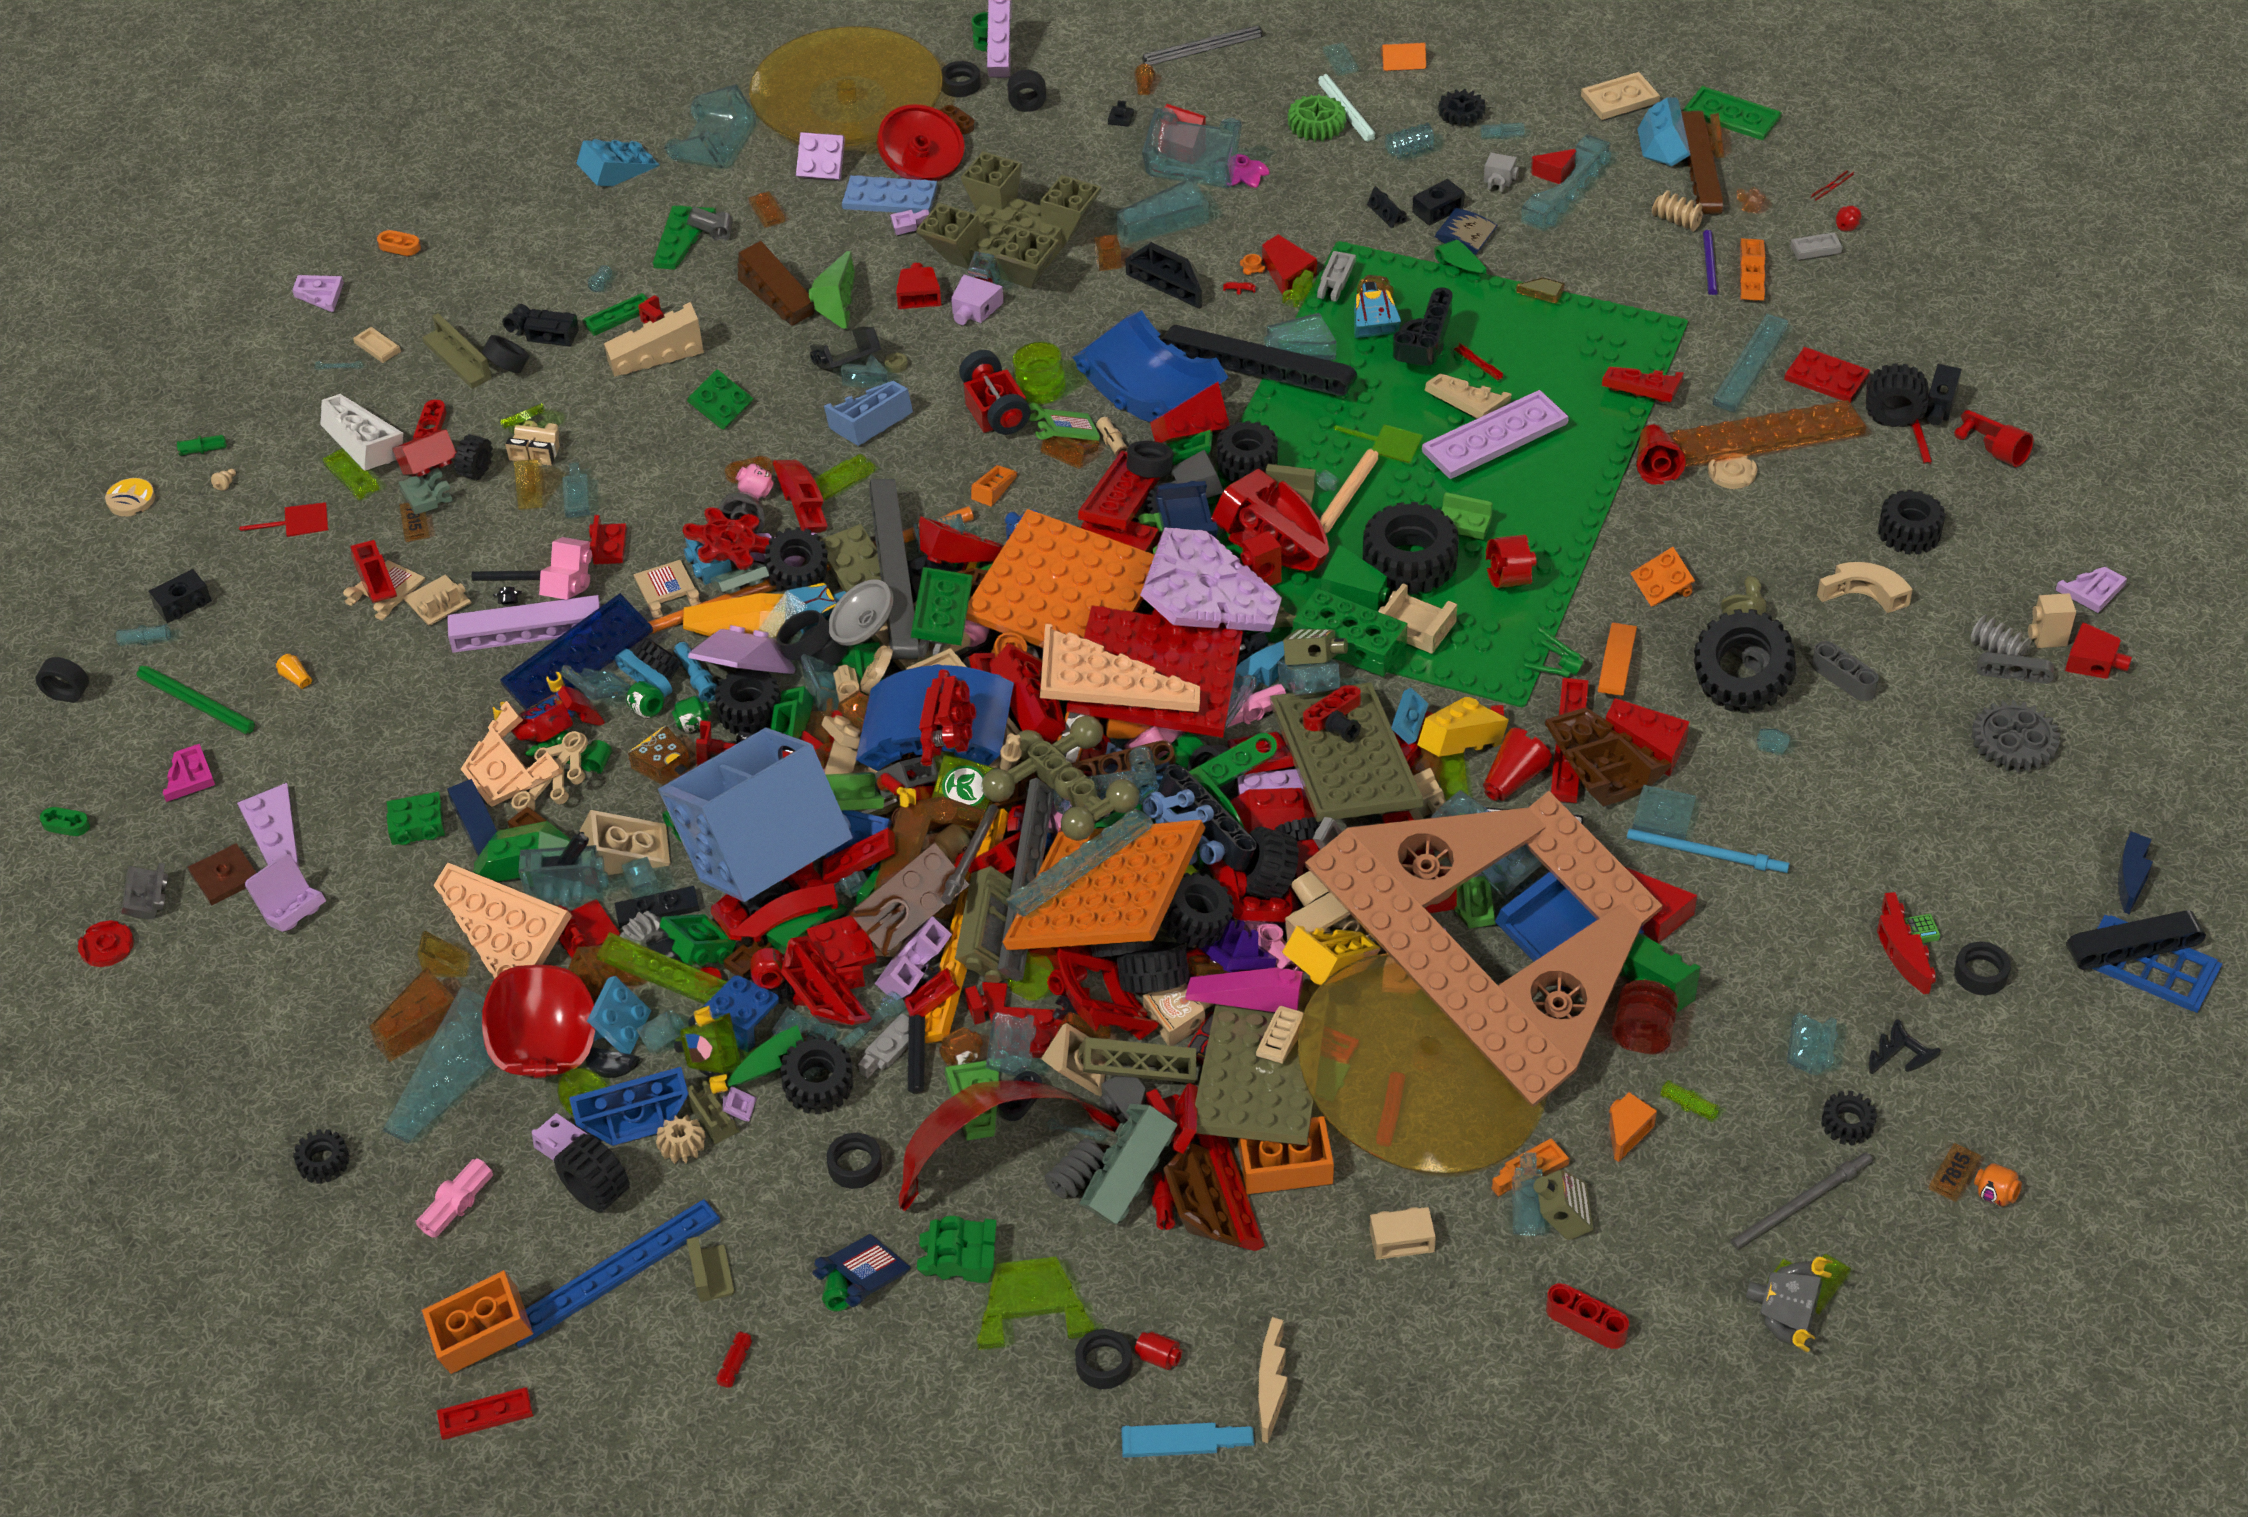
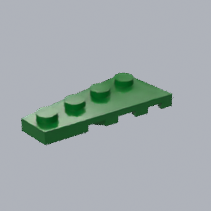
[653,205,716,270]

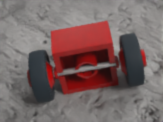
[959,350,1031,435]

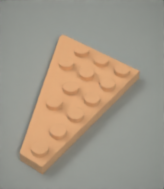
[1040,624,1200,712]
[434,863,572,979]

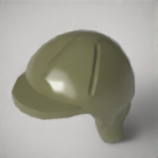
[1721,576,1767,616]

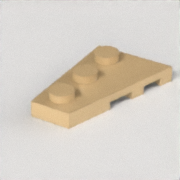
[1425,374,1511,419]

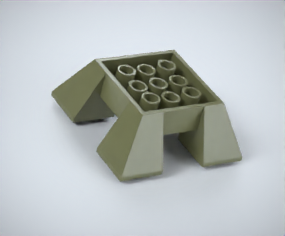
[916,151,1101,289]

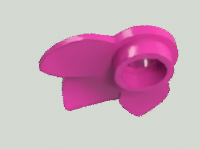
[1226,154,1270,188]

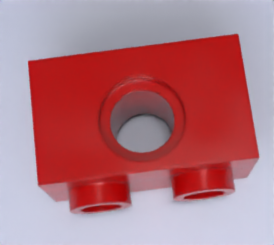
[1241,531,1281,586]

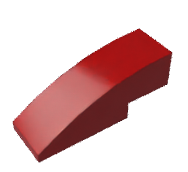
[350,540,397,603]
[968,831,1021,875]

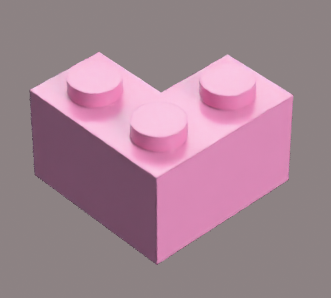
[539,537,592,600]

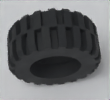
[1363,502,1459,595]
[1694,609,1796,713]

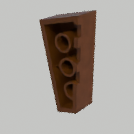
[737,241,815,326]

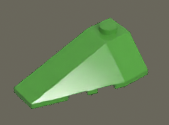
[809,251,855,329]

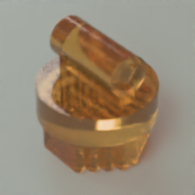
[1736,187,1766,214]

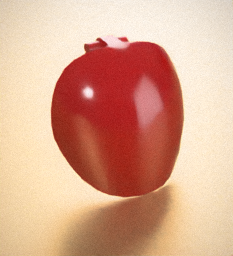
[482,965,595,1078]

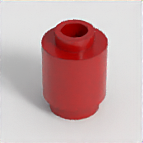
[1135,1331,1182,1370]

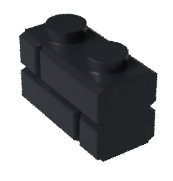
[524,309,579,347]

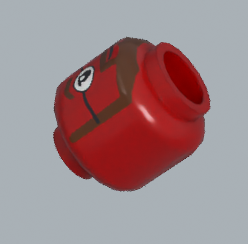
[750,948,786,989]

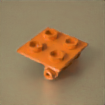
[1630,547,1695,607]

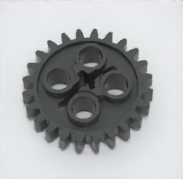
[1971,700,2060,772]

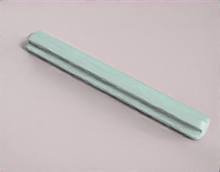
[1318,74,1375,142]

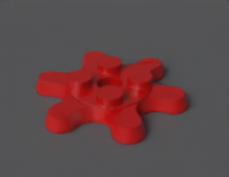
[682,507,770,570]

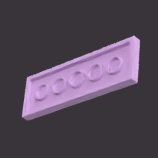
[1422,390,1568,479]

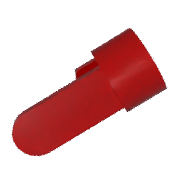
[1954,410,2034,467]

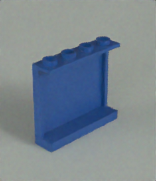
[1495,872,1644,991]

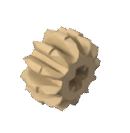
[656,1115,705,1164]

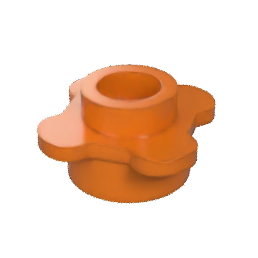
[1240,254,1265,275]

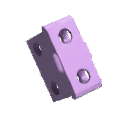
[532,1113,587,1161]

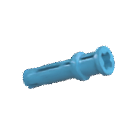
[674,642,719,703]

